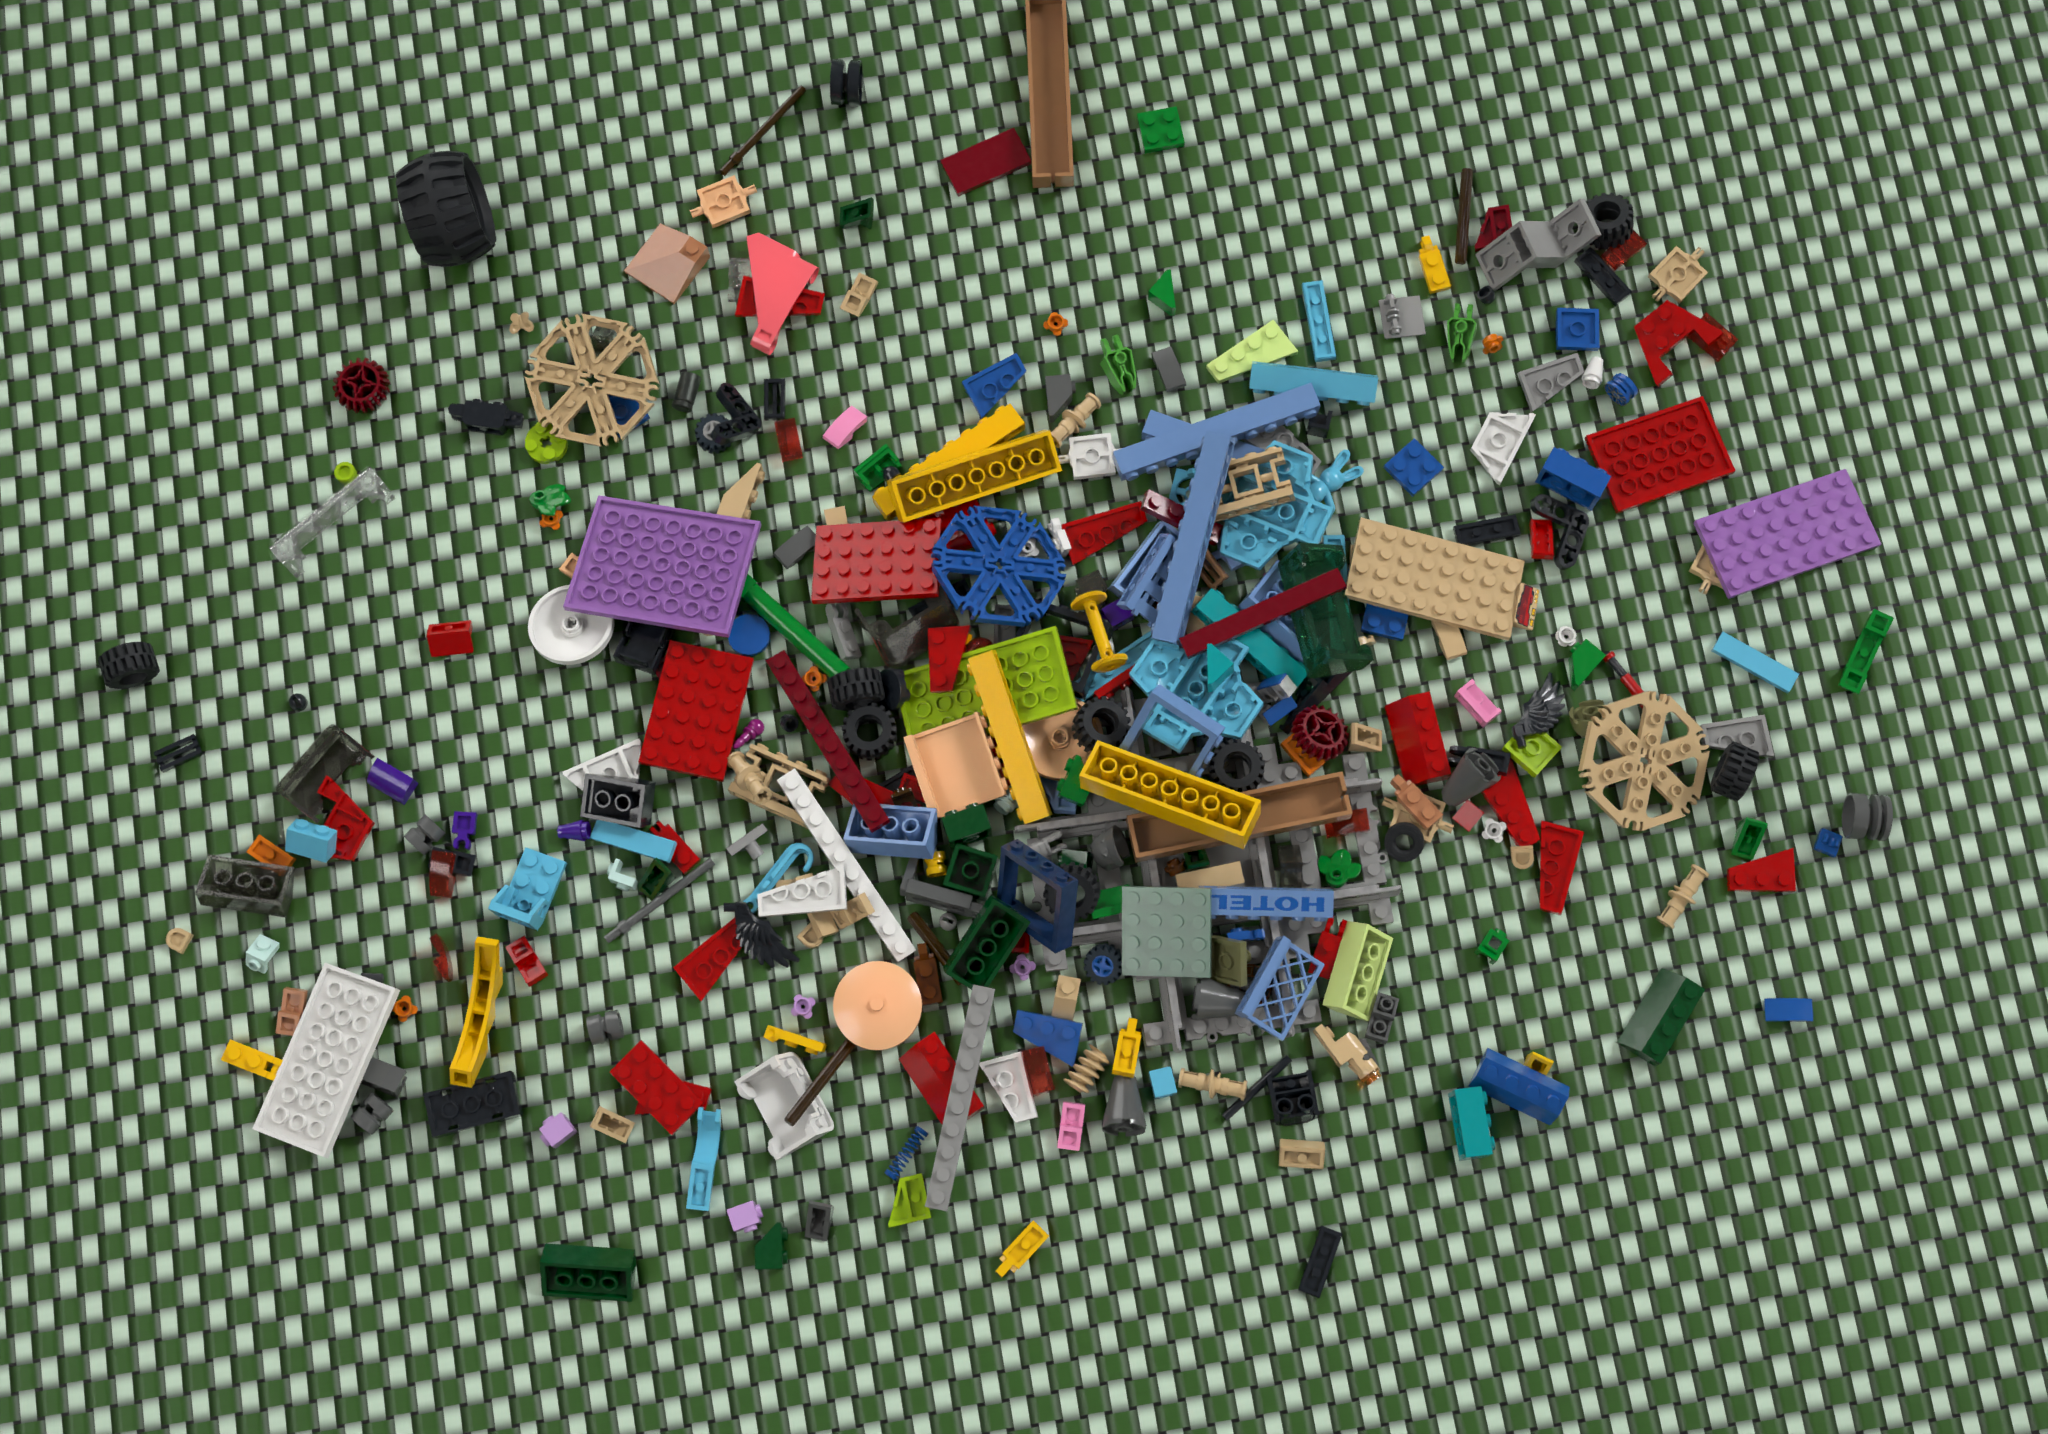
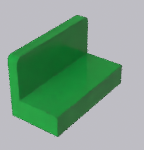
[1091,884,1130,919]

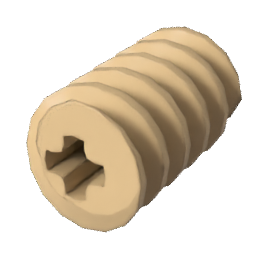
[1063,1044,1110,1093]

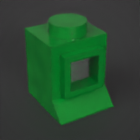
[1474,928,1510,965]

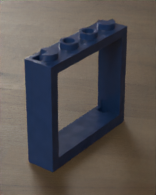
[997,839,1078,954]

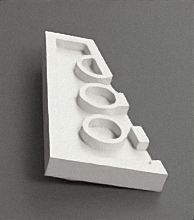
[757,865,847,917]

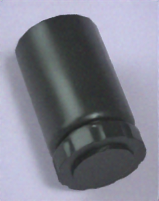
[672,371,701,413]

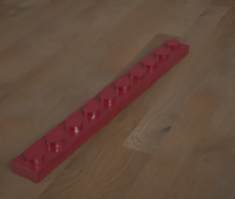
[766,650,890,833]

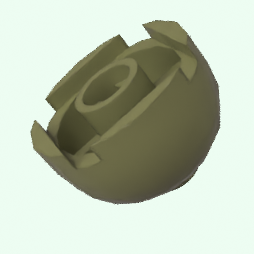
[1569,700,1609,739]

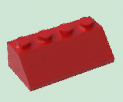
[1384,691,1451,786]
[899,1031,985,1125]

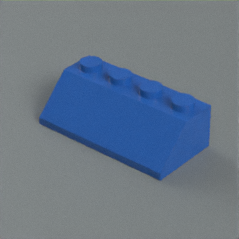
[1468,1048,1570,1125]

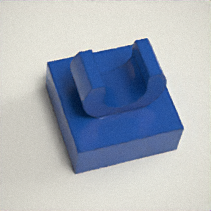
[1813,828,1843,858]

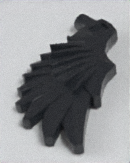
[1511,672,1565,749]
[724,901,800,968]

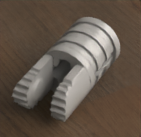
[1027,830,1068,858]

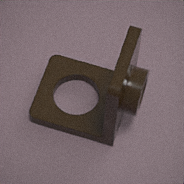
[890,787,918,807]

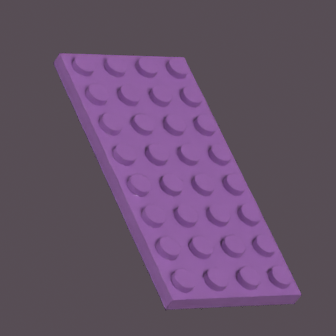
[1693,469,1881,599]

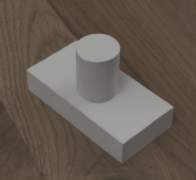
[726,823,768,860]

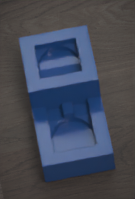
[1764,998,1813,1022]

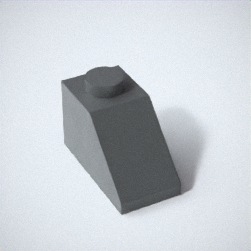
[1045,374,1076,423]

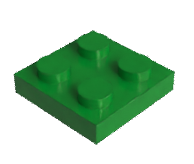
[1137,106,1185,154]

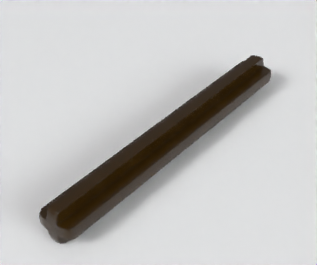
[1455,168,1473,265]
[784,1038,856,1126]

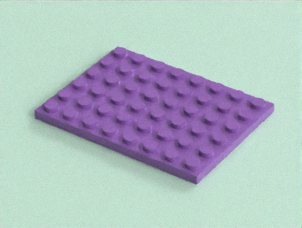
[563,495,761,638]

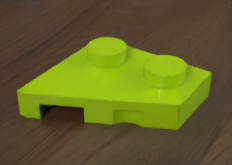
[888,1173,932,1228]

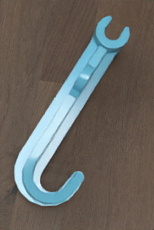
[743,843,814,914]

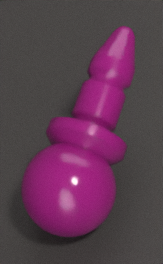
[733,719,764,749]

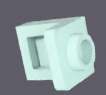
[607,859,639,892]
[246,934,280,974]

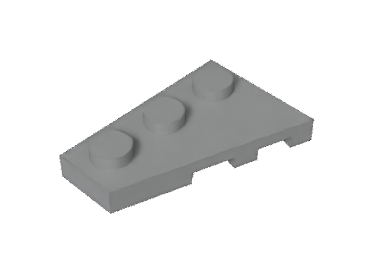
[1517,353,1584,412]

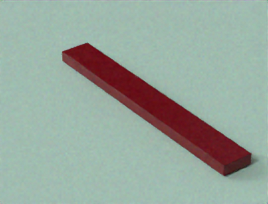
[1179,568,1347,659]

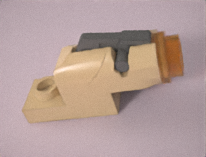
[1312,1024,1382,1086]

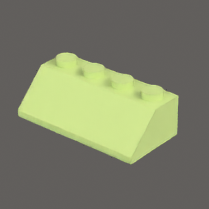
[1322,921,1393,1022]

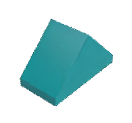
[1207,644,1234,692]

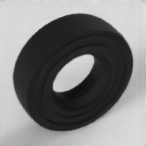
[1384,822,1424,862]

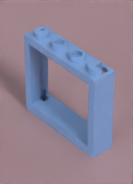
[1119,684,1225,778]

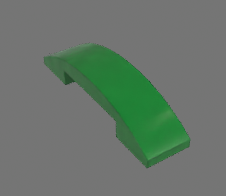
[1838,609,1894,695]

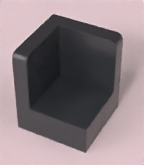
[1306,410,1333,438]

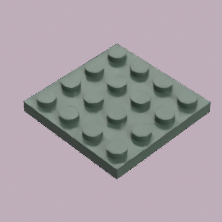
[1122,886,1212,978]

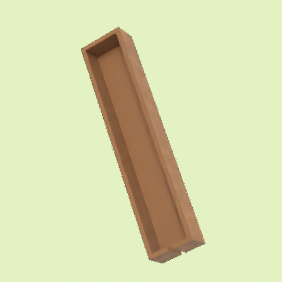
[1025,0,1074,188]
[1126,771,1353,863]

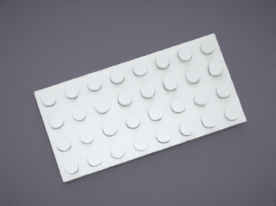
[252,963,400,1158]

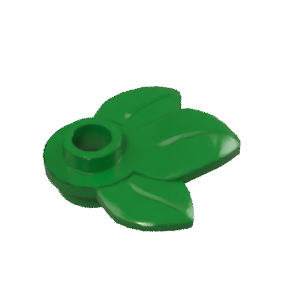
[529,484,571,516]
[1318,849,1361,888]

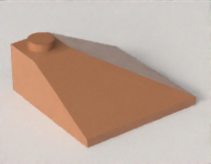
[624,223,710,304]

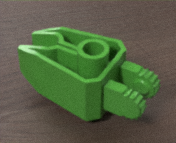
[1447,303,1477,363]
[1100,335,1136,395]

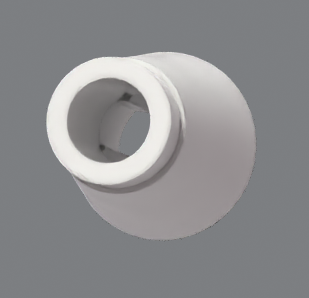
[1582,357,1603,389]

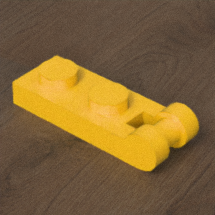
[221,1039,283,1081]

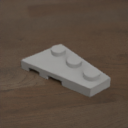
[1700,715,1774,758]

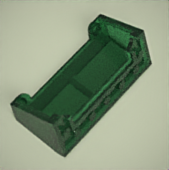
[1277,543,1374,678]

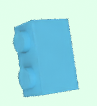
[285,818,337,863]

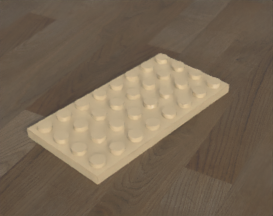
[1343,517,1525,641]

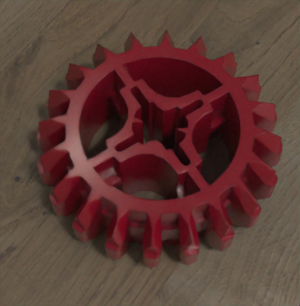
[332,357,390,414]
[1291,705,1349,762]

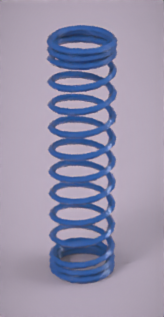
[884,1126,929,1181]

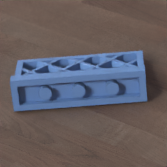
[1235,936,1325,1041]

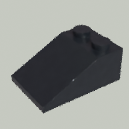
[580,773,656,828]

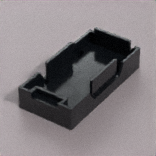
[613,621,676,675]
[423,1071,523,1139]

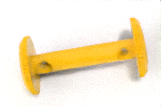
[1070,591,1128,673]

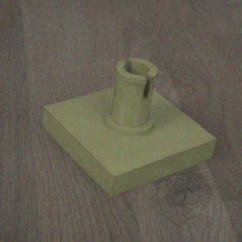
[1209,935,1251,987]

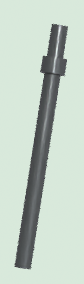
[604,858,715,943]

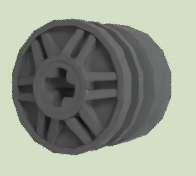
[1842,793,1893,841]

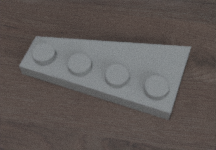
[1241,425,1321,475]

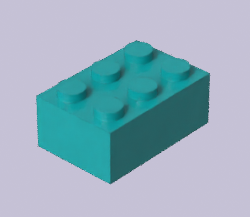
[1448,1086,1495,1161]

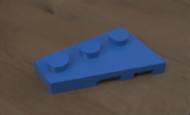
[962,353,1027,419]
[1013,1009,1083,1067]

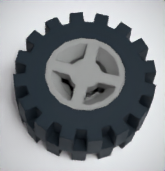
[695,413,731,454]

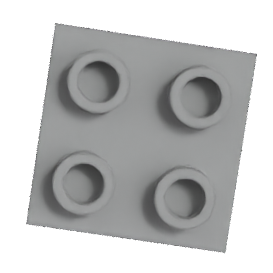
[1378,294,1426,339]

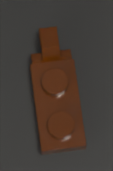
[914,943,943,1006]

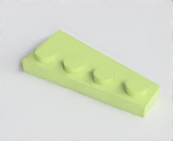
[1206,320,1298,384]

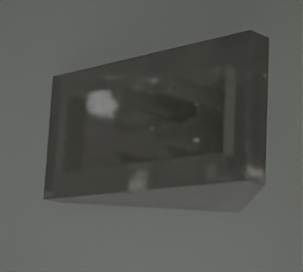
[1277,845,1303,888]

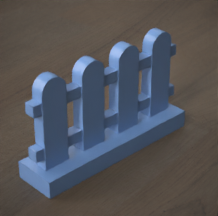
[1117,534,1176,628]

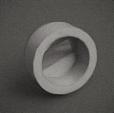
[939,913,957,931]

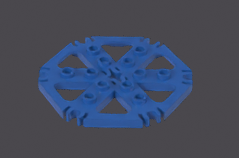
[931,506,1066,627]

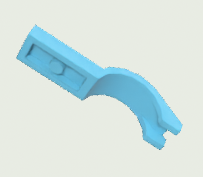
[686,1107,721,1211]

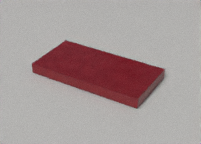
[940,127,1032,197]

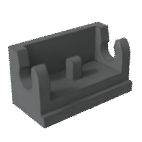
[360,1057,407,1098]

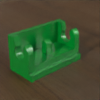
[854,443,902,492]

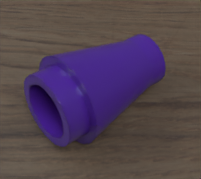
[557,820,592,841]

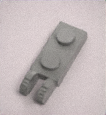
[825,603,862,660]

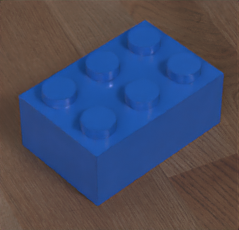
[1535,447,1611,511]

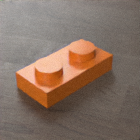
[1280,734,1326,777]
[246,834,296,877]

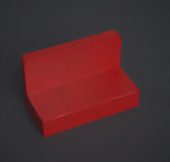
[426,620,474,657]

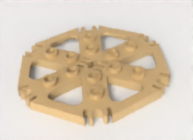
[524,314,659,447]
[1578,691,1710,831]

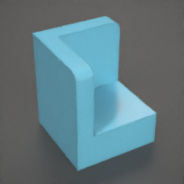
[1148,1067,1177,1099]

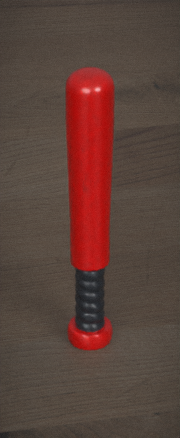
[1603,651,1644,710]

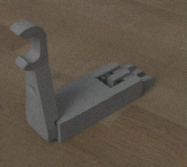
[900,858,983,918]

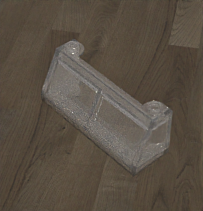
[268,466,395,578]

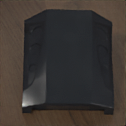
[1266,1070,1319,1126]

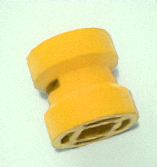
[924,851,948,877]

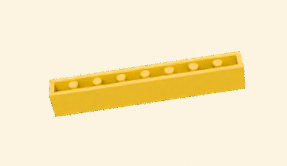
[872,404,1025,521]
[967,650,1052,824]

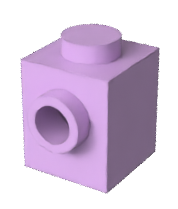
[539,1113,577,1148]
[727,1201,764,1233]

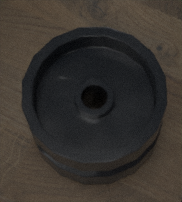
[830,59,864,106]

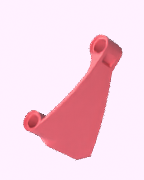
[746,233,819,355]

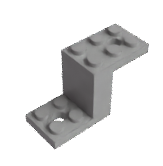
[1475,199,1602,290]

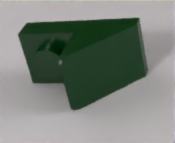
[839,197,874,229]

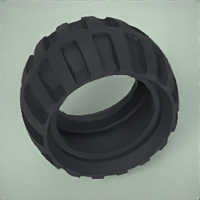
[396,151,496,267]

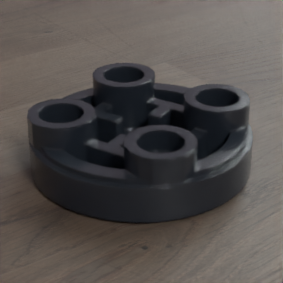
[879,668,910,711]

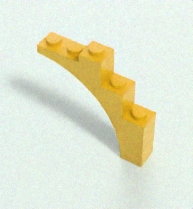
[449,936,503,1088]

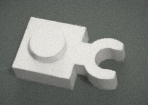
[1047,518,1071,557]

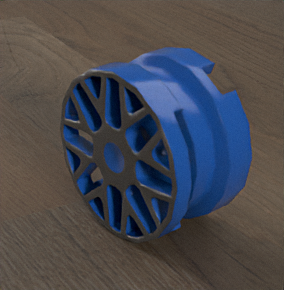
[1604,373,1638,406]

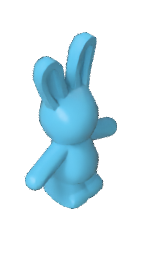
[1310,450,1364,511]

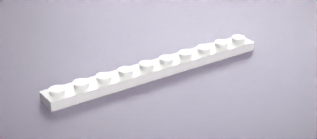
[776,768,916,963]

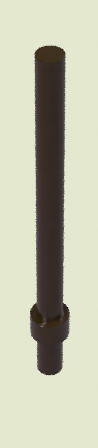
[719,85,806,176]

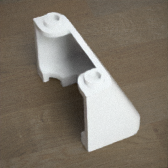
[734,1052,834,1161]

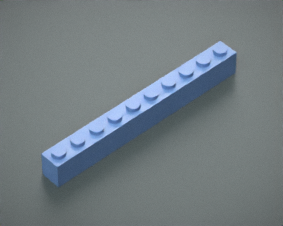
[1112,383,1321,481]
[1151,431,1236,647]

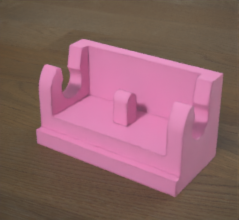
[1454,679,1501,728]

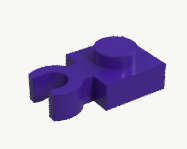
[452,811,478,850]

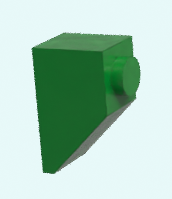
[1568,639,1606,691]

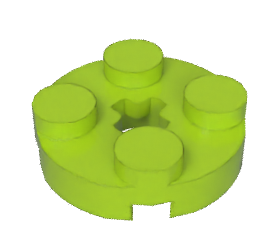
[525,421,568,464]

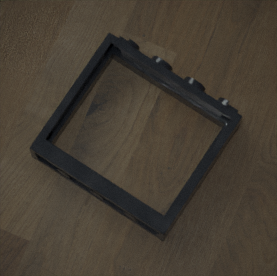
[1015,598,1114,700]

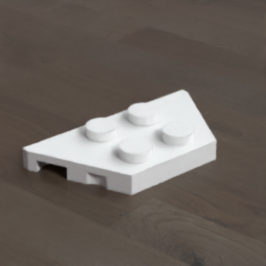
[1470,412,1536,485]
[562,739,642,791]

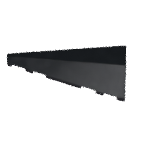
[1279,633,1365,735]

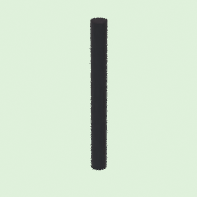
[1221,1055,1292,1121]

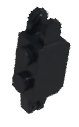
[448,399,524,436]

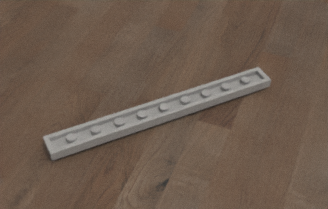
[925,985,995,1212]

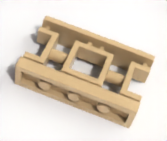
[1214,446,1296,523]
[728,743,830,829]

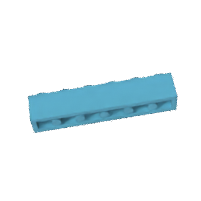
[1249,361,1378,406]

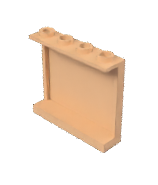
[903,712,1009,819]

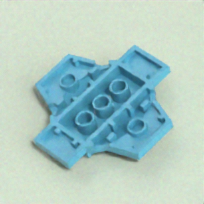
[1220,440,1334,570]
[1129,639,1263,753]

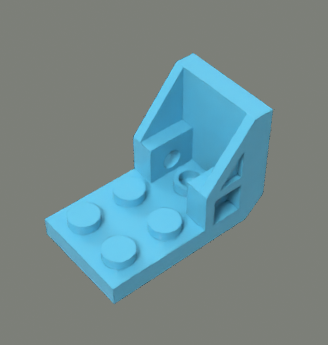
[488,847,567,931]

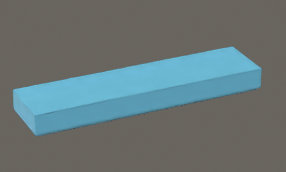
[1302,280,1336,362]
[1711,632,1799,694]
[590,820,677,863]

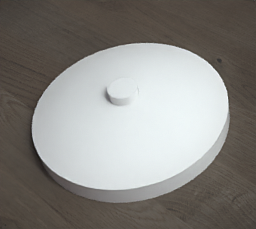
[528,585,614,665]

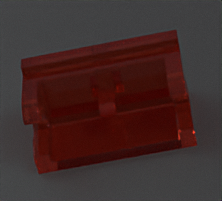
[1688,312,1738,362]
[1022,1046,1055,1097]

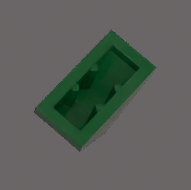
[1182,849,1210,872]
[637,857,676,901]

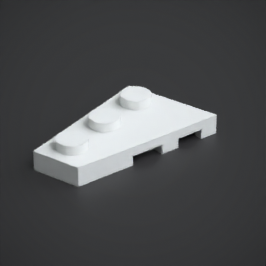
[979,1052,1038,1123]

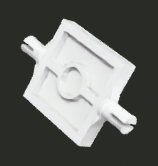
[1058,433,1122,480]

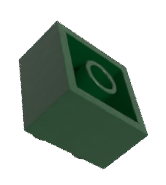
[941,803,992,850]
[943,843,999,902]

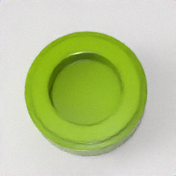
[334,462,357,484]

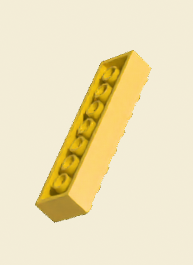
[886,430,1062,523]
[1079,740,1261,849]

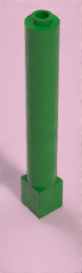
[740,574,851,678]

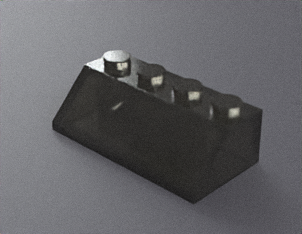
[195,855,295,918]

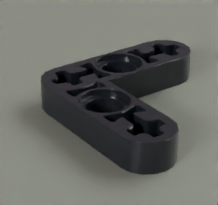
[710,383,762,445]
[1530,494,1589,570]

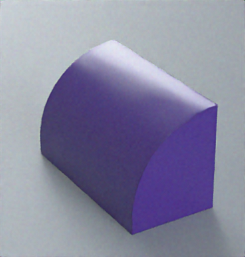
[367,758,419,805]

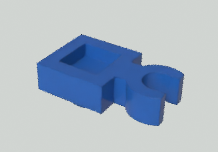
[1226,928,1265,942]

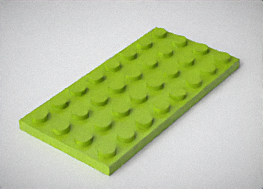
[901,626,1078,736]

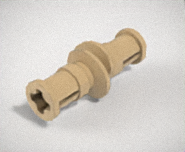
[1051,393,1102,448]
[727,751,772,804]
[1656,864,1709,929]
[1178,1068,1248,1101]

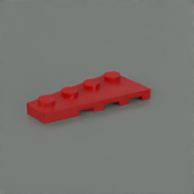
[735,275,825,317]
[1061,501,1147,566]
[1481,758,1541,846]
[1540,820,1584,916]
[673,917,742,1001]

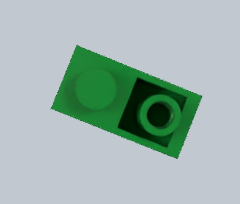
[1056,755,1089,807]

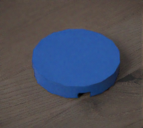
[728,614,771,657]

